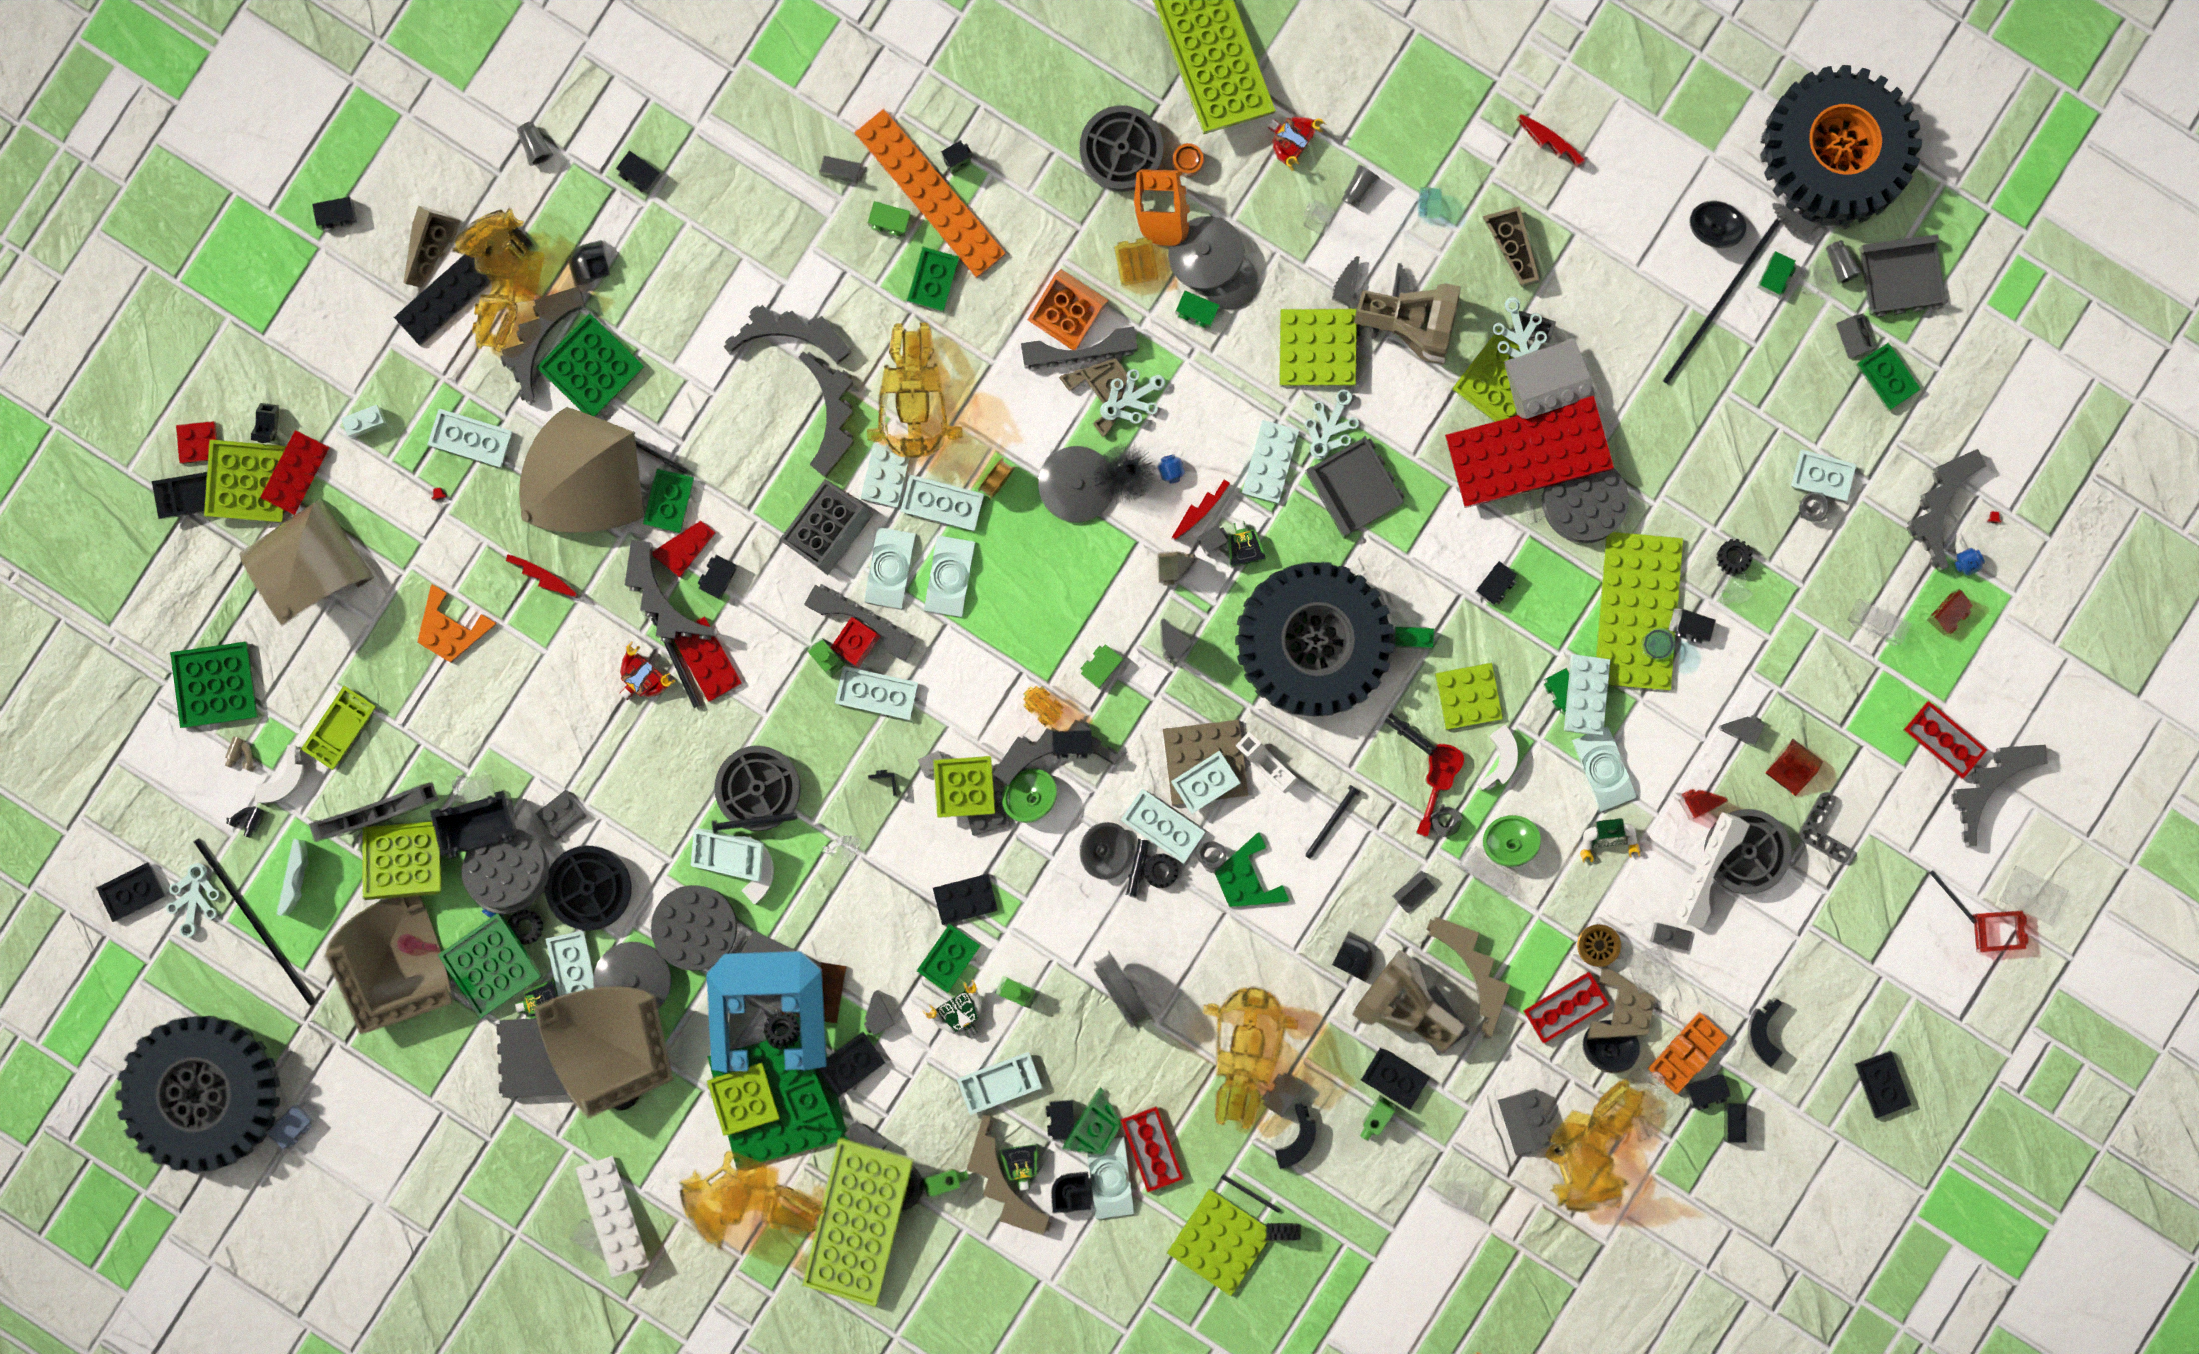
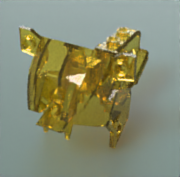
[452,207,545,352]
[867,323,963,458]
[1203,987,1298,1129]
[1545,1079,1645,1213]
[678,1151,823,1250]

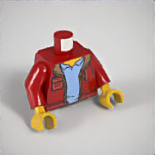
[1268,117,1326,171]
[620,641,675,701]

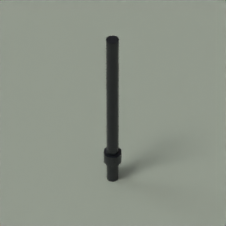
[651,615,701,708]

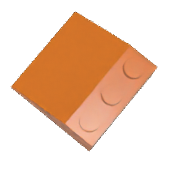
[1027,269,1108,350]

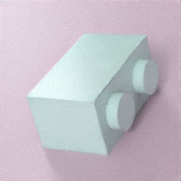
[341,405,387,439]

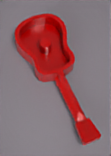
[1416,744,1464,837]

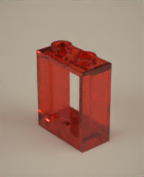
[1973,910,2029,952]

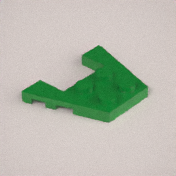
[1214,832,1289,907]

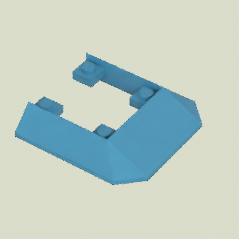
[706,951,826,1072]

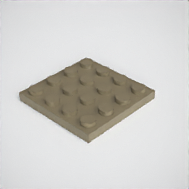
[1163,720,1248,805]

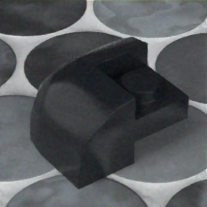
[569,240,611,286]
[1332,931,1376,982]
[1051,1171,1091,1213]

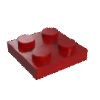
[176,421,217,464]
[830,617,881,668]

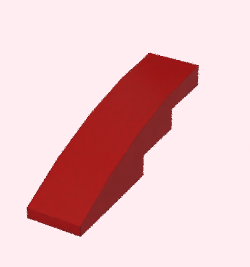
[1516,114,1585,168]
[1171,479,1230,541]
[506,554,578,598]

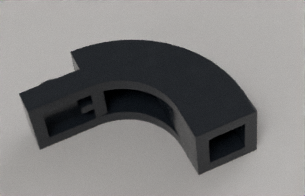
[1747,998,1783,1068]
[1274,1102,1316,1169]

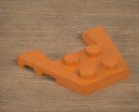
[417,584,497,663]

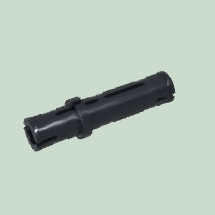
[1384,713,1437,756]
[1125,838,1150,897]

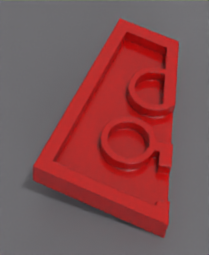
[652,520,716,577]

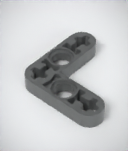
[1798,792,1850,862]

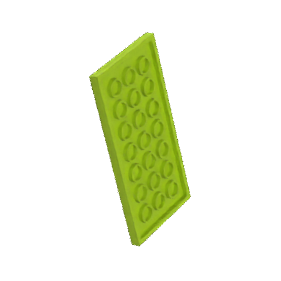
[1152,0,1276,135]
[1596,532,1683,691]
[802,1138,914,1307]

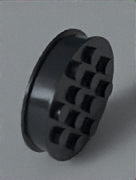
[545,845,632,930]

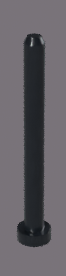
[1305,785,1361,859]
[712,813,797,834]

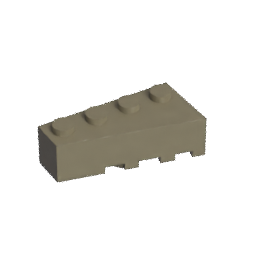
[1483,206,1540,288]

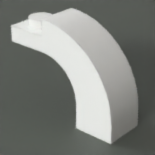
[1477,725,1518,791]
[1236,732,1298,794]
[255,745,306,803]
[741,836,774,905]

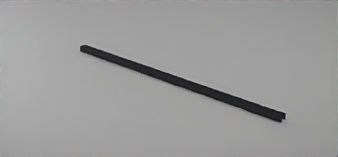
[1662,218,1781,384]
[193,838,315,1006]

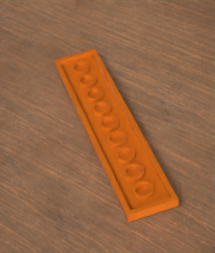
[854,108,1006,279]

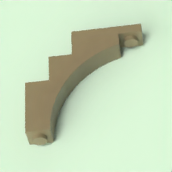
[1426,917,1510,1039]
[966,1114,1052,1235]

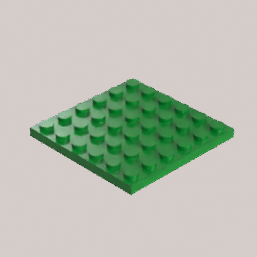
[707,1032,849,1169]

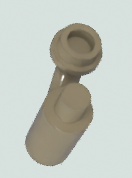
[225,736,256,772]

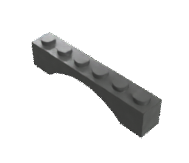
[1021,326,1138,370]
[804,584,916,662]

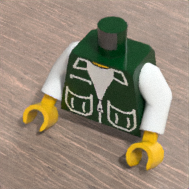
[1580,818,1640,863]
[923,980,982,1038]

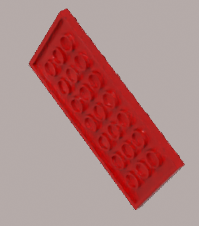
[1445,396,1614,508]

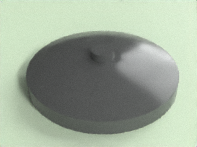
[1168,216,1245,291]
[1038,446,1115,523]
[593,942,671,1009]

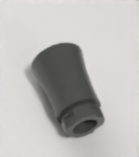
[517,122,553,166]
[1342,165,1381,209]
[1826,240,1862,284]
[845,1121,889,1150]

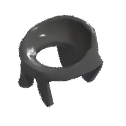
[1798,492,1829,522]
[1431,804,1463,837]
[1195,841,1226,873]

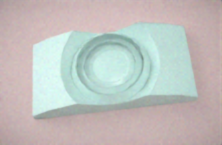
[864,527,916,609]
[924,535,975,617]
[1572,726,1636,812]
[691,828,764,882]
[277,839,309,916]
[957,1052,1042,1115]
[1087,1137,1134,1219]

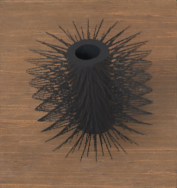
[1092,441,1158,504]

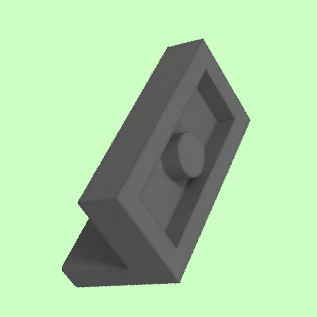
[819,156,861,183]
[1836,313,1877,358]
[1392,871,1435,913]

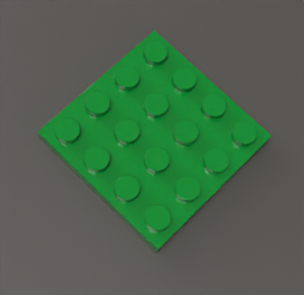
[536,313,645,417]
[170,641,258,729]
[438,914,543,1019]

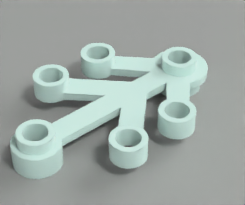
[1493,297,1547,358]
[1100,369,1165,424]
[1304,390,1359,459]
[166,863,220,938]

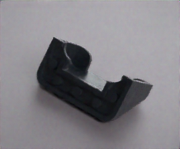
[430,790,517,859]

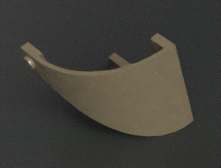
[519,407,644,532]
[239,499,374,626]
[325,896,452,1035]
[534,987,673,1118]

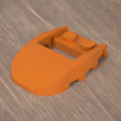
[1134,169,1190,246]

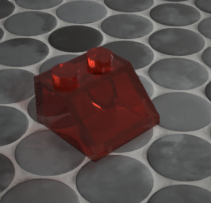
[1927,589,1973,635]
[1765,738,1824,796]
[1678,788,1728,820]

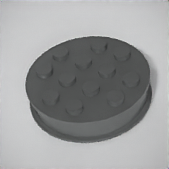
[1079,105,1164,192]
[1542,468,1629,543]
[715,746,801,831]
[1704,809,1791,894]
[462,829,549,914]
[651,885,737,970]
[1093,950,1155,1032]

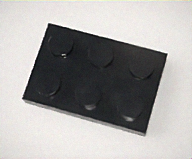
[96,862,166,922]
[933,873,998,925]
[818,1031,885,1097]
[1360,1047,1430,1110]
[1854,1050,1912,1118]

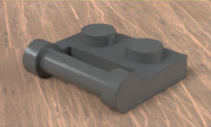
[535,790,587,840]
[967,792,1009,835]

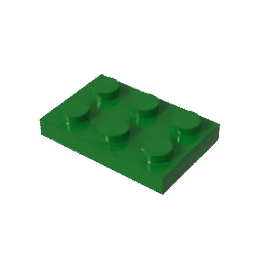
[907,247,959,312]
[1856,342,1921,411]
[643,468,695,533]
[916,924,981,993]

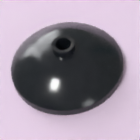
[1689,201,1746,248]
[1582,1020,1640,1073]

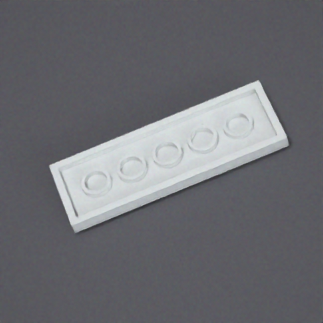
[575,1156,649,1279]

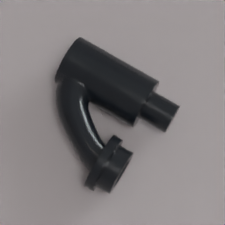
[226,806,266,838]

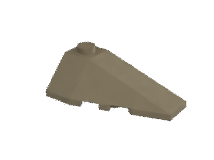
[403,206,461,288]
[1157,551,1195,586]

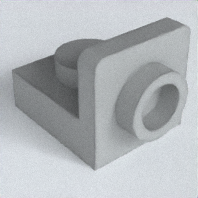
[917,750,946,777]

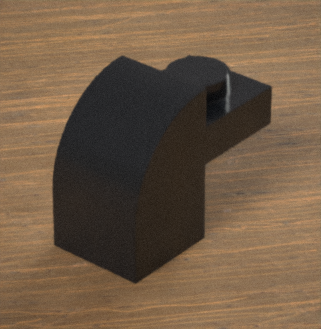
[251,403,279,443]

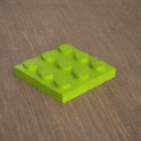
[1435,663,1503,730]
[933,756,995,818]
[706,1063,779,1136]

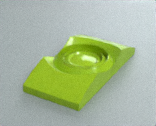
[301,685,376,770]

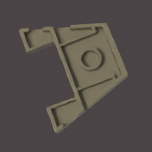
[1059,358,1138,438]
[1587,966,1655,1039]

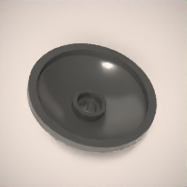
[1203,257,1258,310]
[1079,822,1132,880]

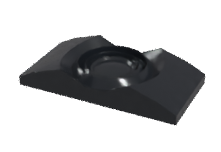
[151,472,207,519]

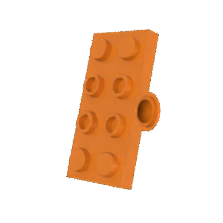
[1647,1012,1728,1095]

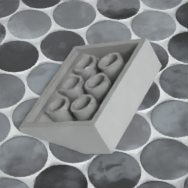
[1504,338,1595,419]

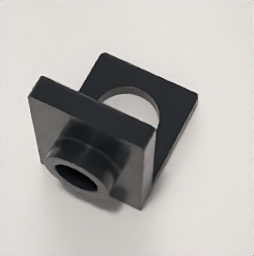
[868,770,897,796]

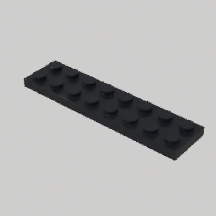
[393,216,534,346]

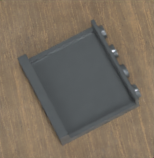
[1859,234,1949,317]
[1305,436,1405,537]
[496,1018,568,1098]

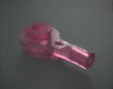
[397,934,437,953]

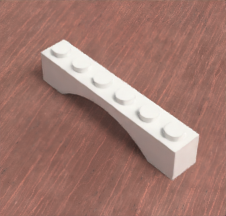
[1675,812,1750,929]

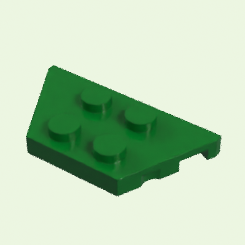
[780,1069,837,1128]
[1062,1087,1122,1156]

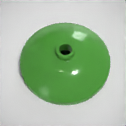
[1002,769,1057,823]
[1483,815,1541,867]

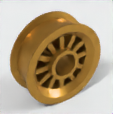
[978,458,1015,500]
[1577,924,1621,967]

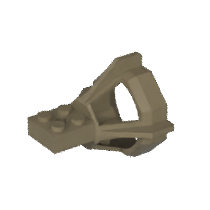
[1354,283,1461,364]
[1352,950,1465,1053]

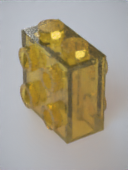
[1114,238,1159,286]
[1023,686,1064,728]

